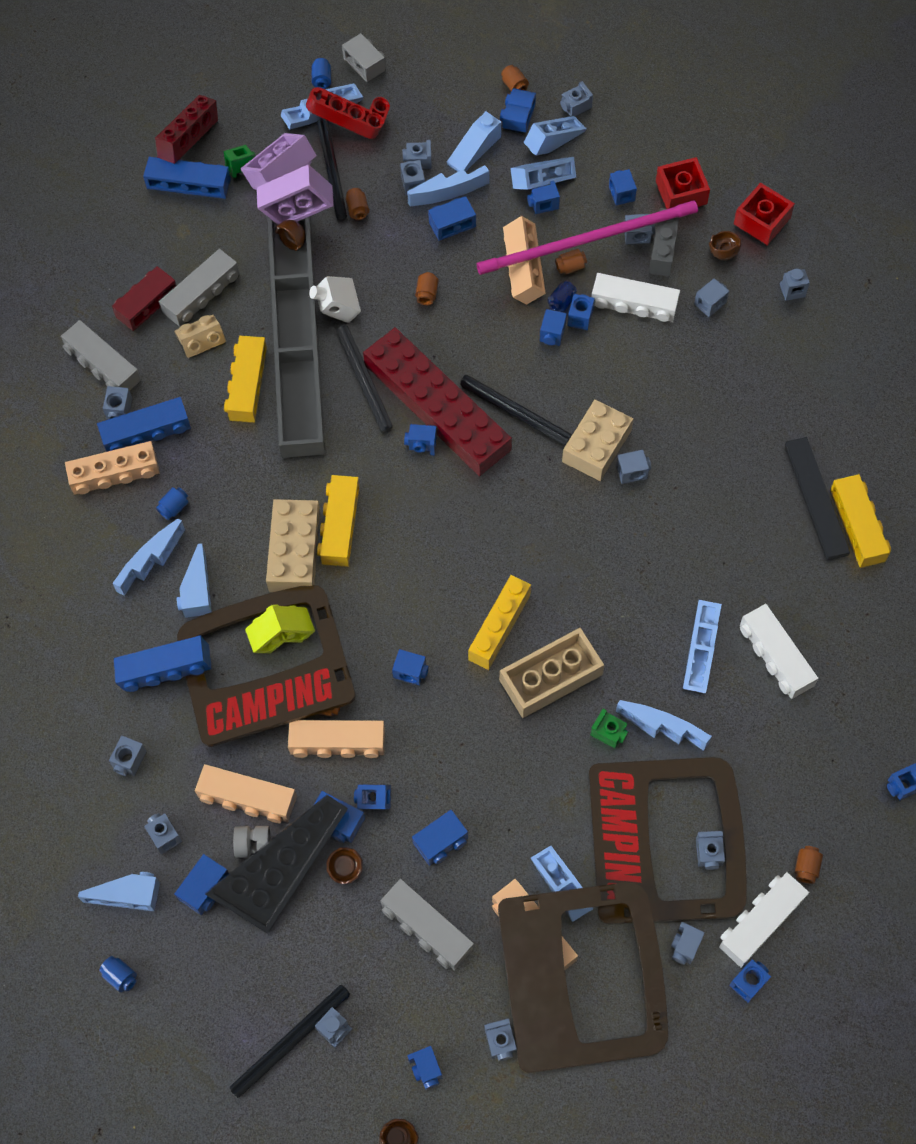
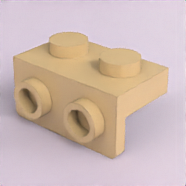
[174,315,226,358]

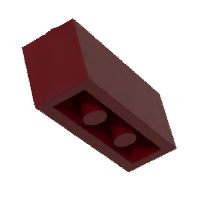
[112,266,177,331]

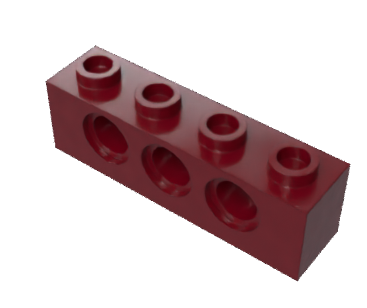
[155,95,218,164]

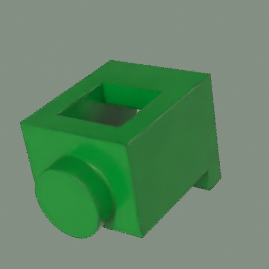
[223,145,256,178]
[590,709,629,749]

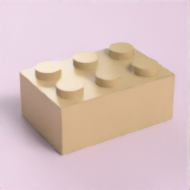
[562,400,634,481]

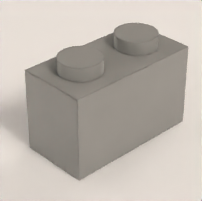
[342,33,386,82]

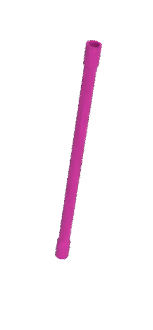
[476,201,698,275]

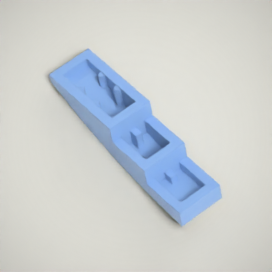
[281,83,363,130]
[407,165,489,207]
[113,519,185,596]
[683,600,722,693]
[616,700,712,751]

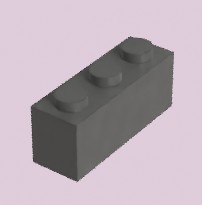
[649,208,679,277]

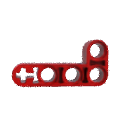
[306,87,390,139]

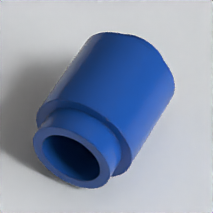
[312,58,331,89]
[156,487,189,520]
[99,956,137,993]

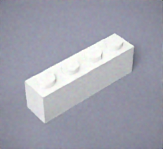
[592,273,680,322]
[740,604,818,699]
[719,872,809,968]

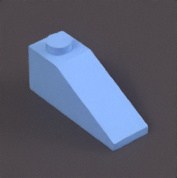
[447,112,501,172]
[524,116,586,156]
[510,157,576,190]
[177,544,212,618]
[531,846,593,922]
[78,872,160,911]

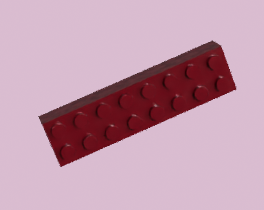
[363,327,512,477]

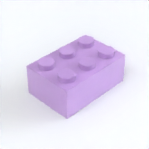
[241,133,317,190]
[257,164,333,225]

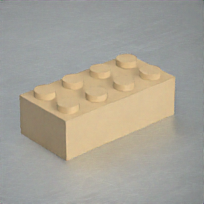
[266,499,320,592]
[499,628,604,718]

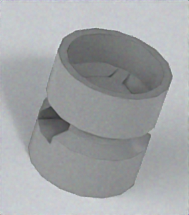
[233,825,271,858]

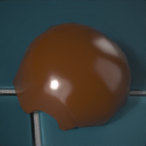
[275,219,306,251]
[709,231,741,260]
[327,847,363,884]
[379,1119,419,1144]

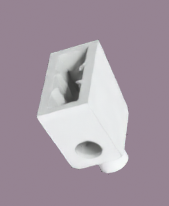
[309,276,361,323]

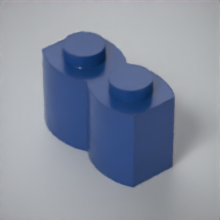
[500,88,536,133]

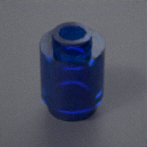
[547,281,577,312]

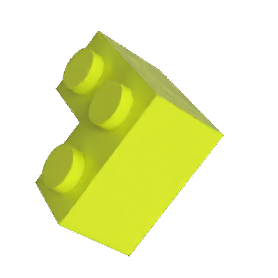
[245,605,315,653]

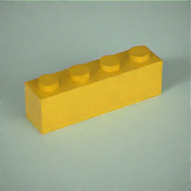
[224,335,267,423]
[830,474,891,568]
[317,475,360,567]
[468,575,531,670]

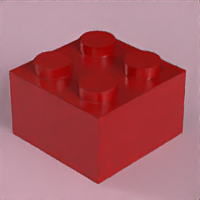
[656,157,710,209]
[734,182,795,245]

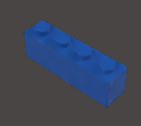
[143,157,231,199]
[97,397,191,452]
[114,635,212,692]

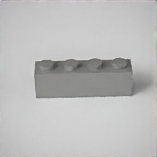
[159,249,239,327]
[61,320,141,390]
[380,879,474,971]

